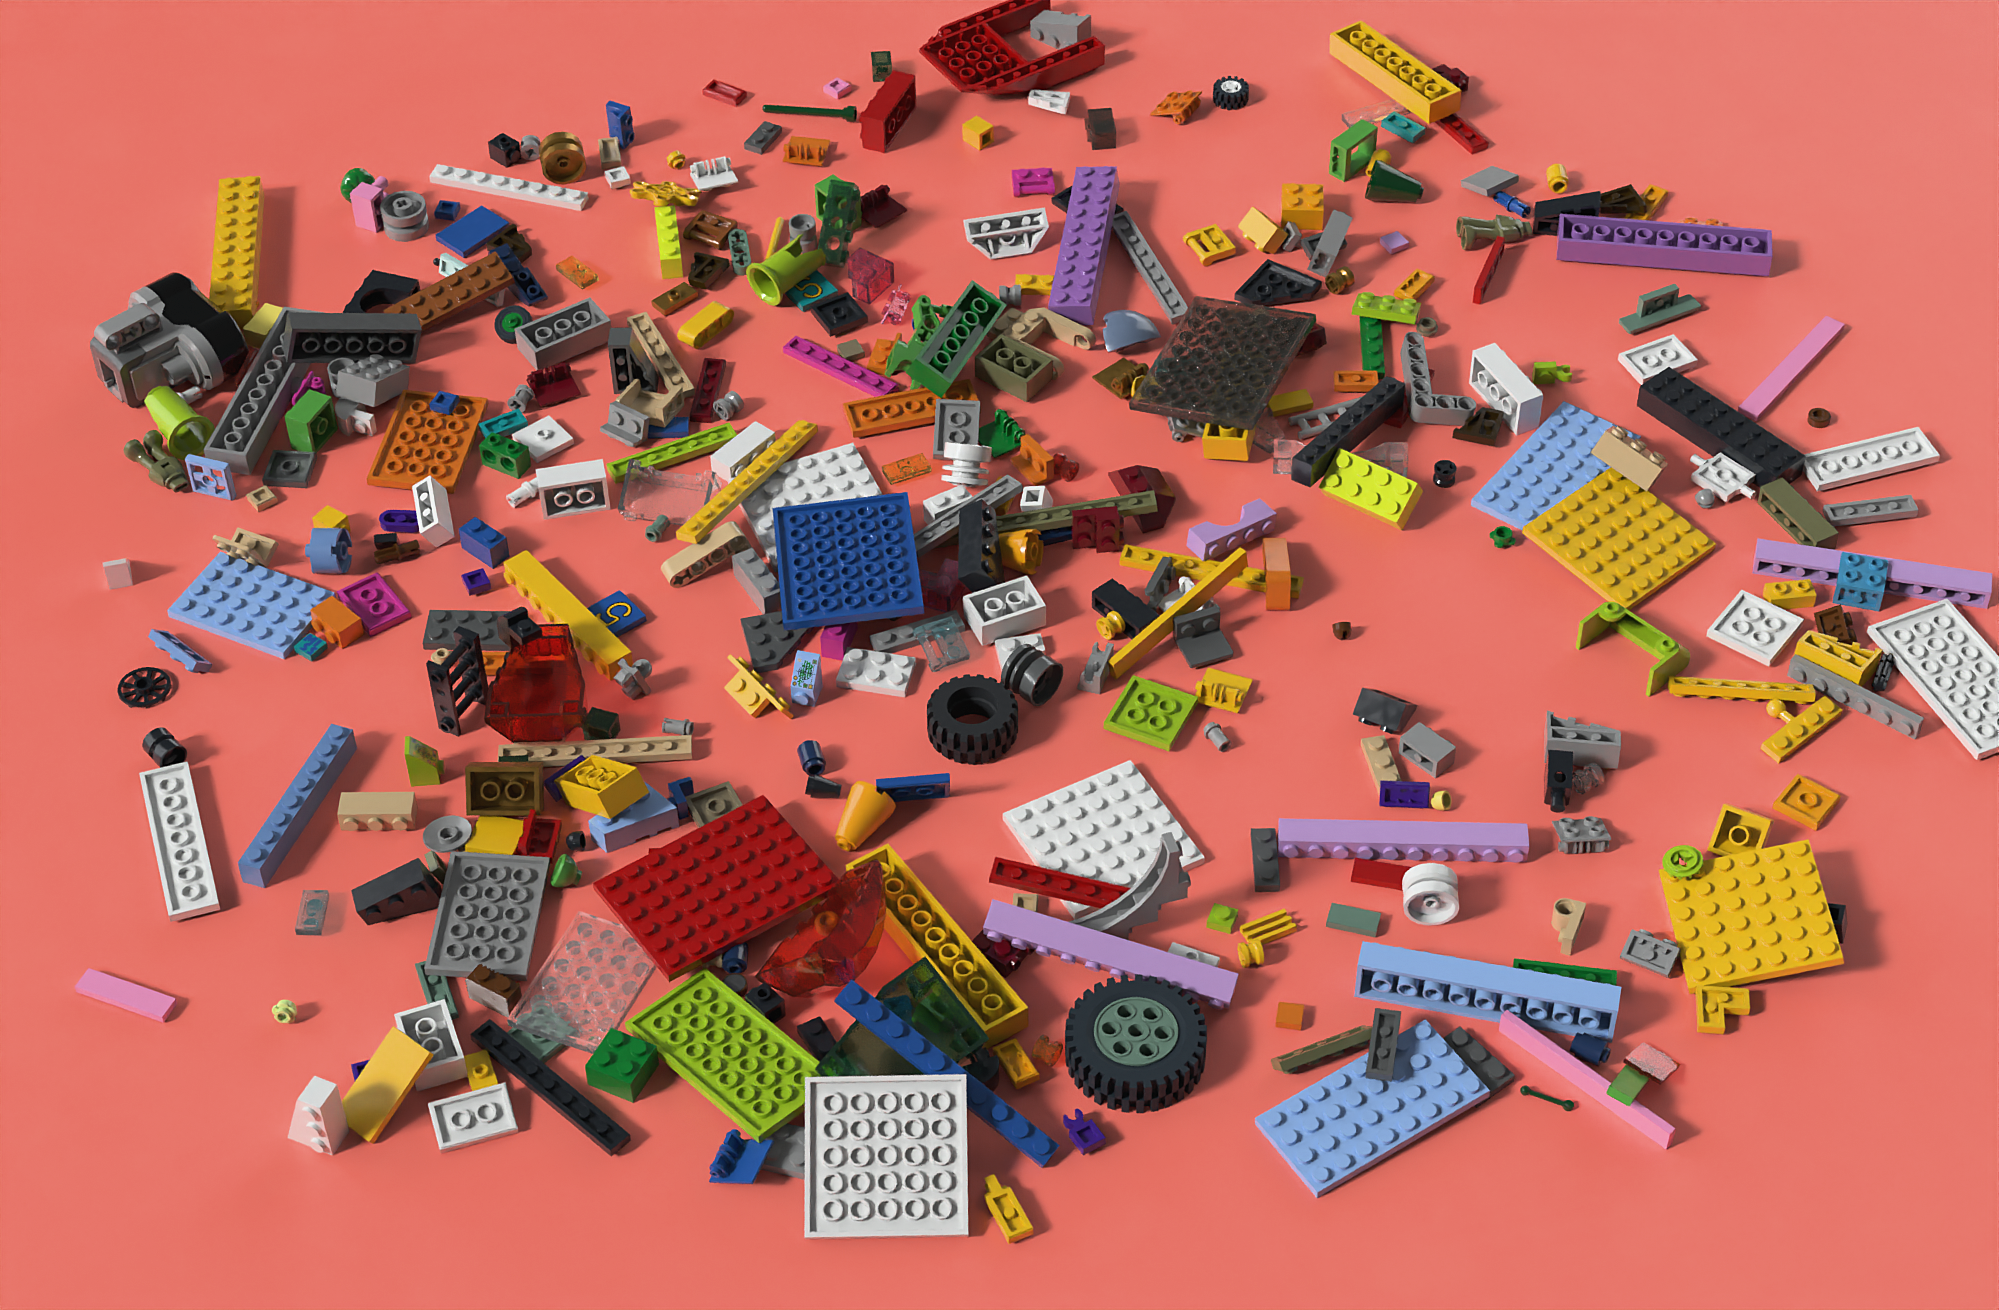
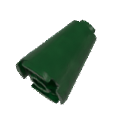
[1365,160,1424,202]

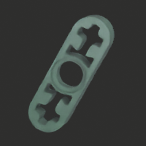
[728,229,751,276]

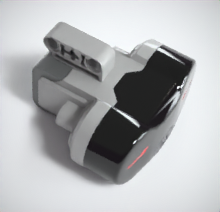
[90,272,251,408]

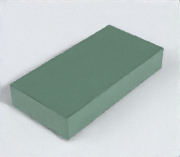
[1326,903,1381,937]

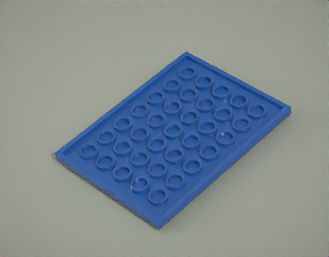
[772,492,925,631]

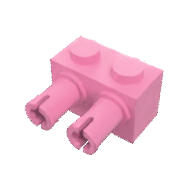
[350,176,389,233]

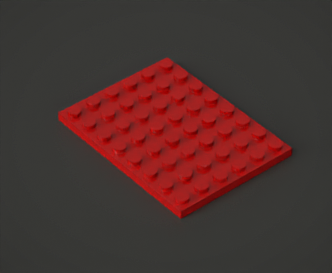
[593,795,843,982]

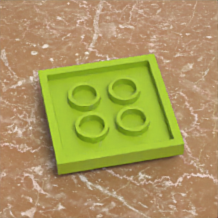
[1103,675,1198,751]

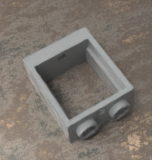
[1307,209,1353,277]

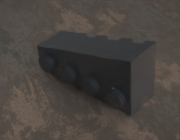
[958,499,1005,593]

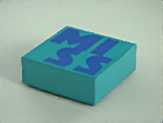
[294,633,328,662]

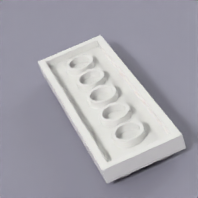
[1803,427,1940,492]

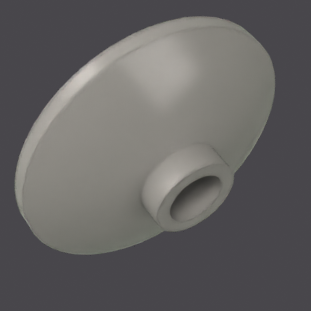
[423,815,472,853]

